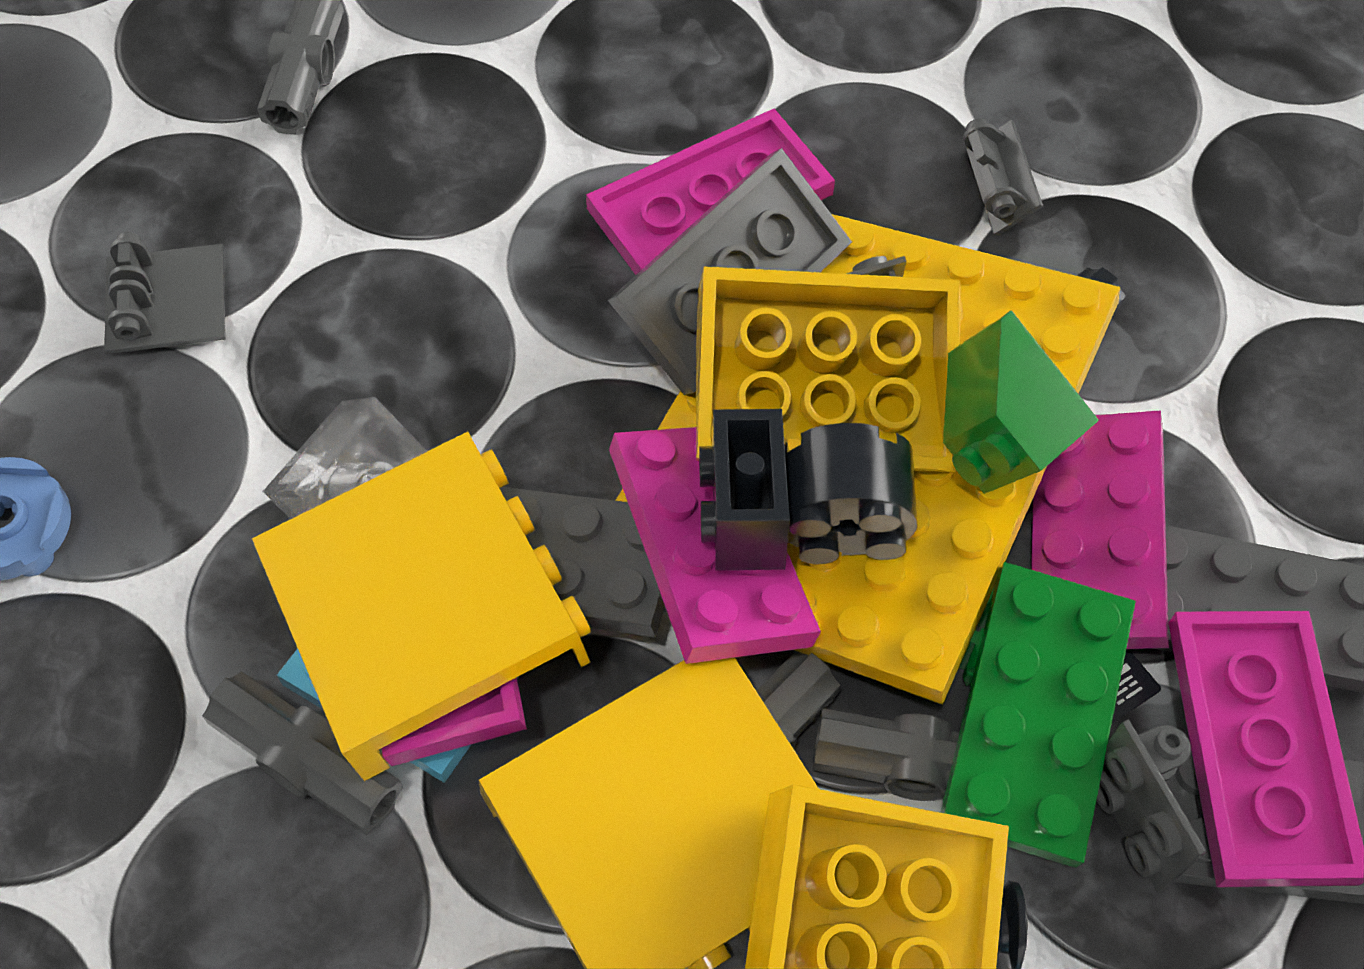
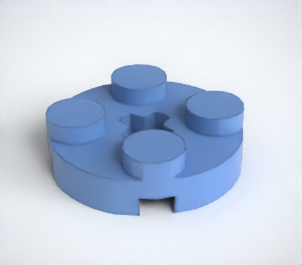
[0,457,71,581]

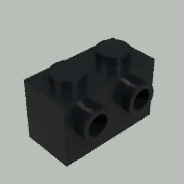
[699,409,790,571]

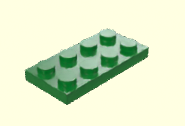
[940,562,1136,868]

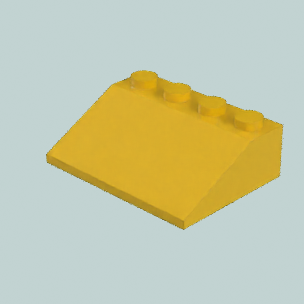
[696,266,960,472]
[745,784,1009,969]

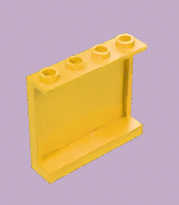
[252,432,591,781]
[479,657,819,969]

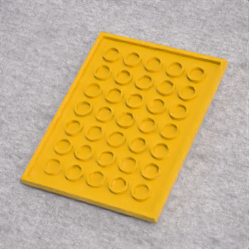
[615,214,1120,705]

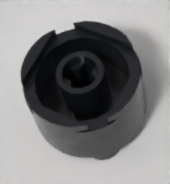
[785,423,917,564]

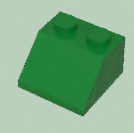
[943,310,1099,494]

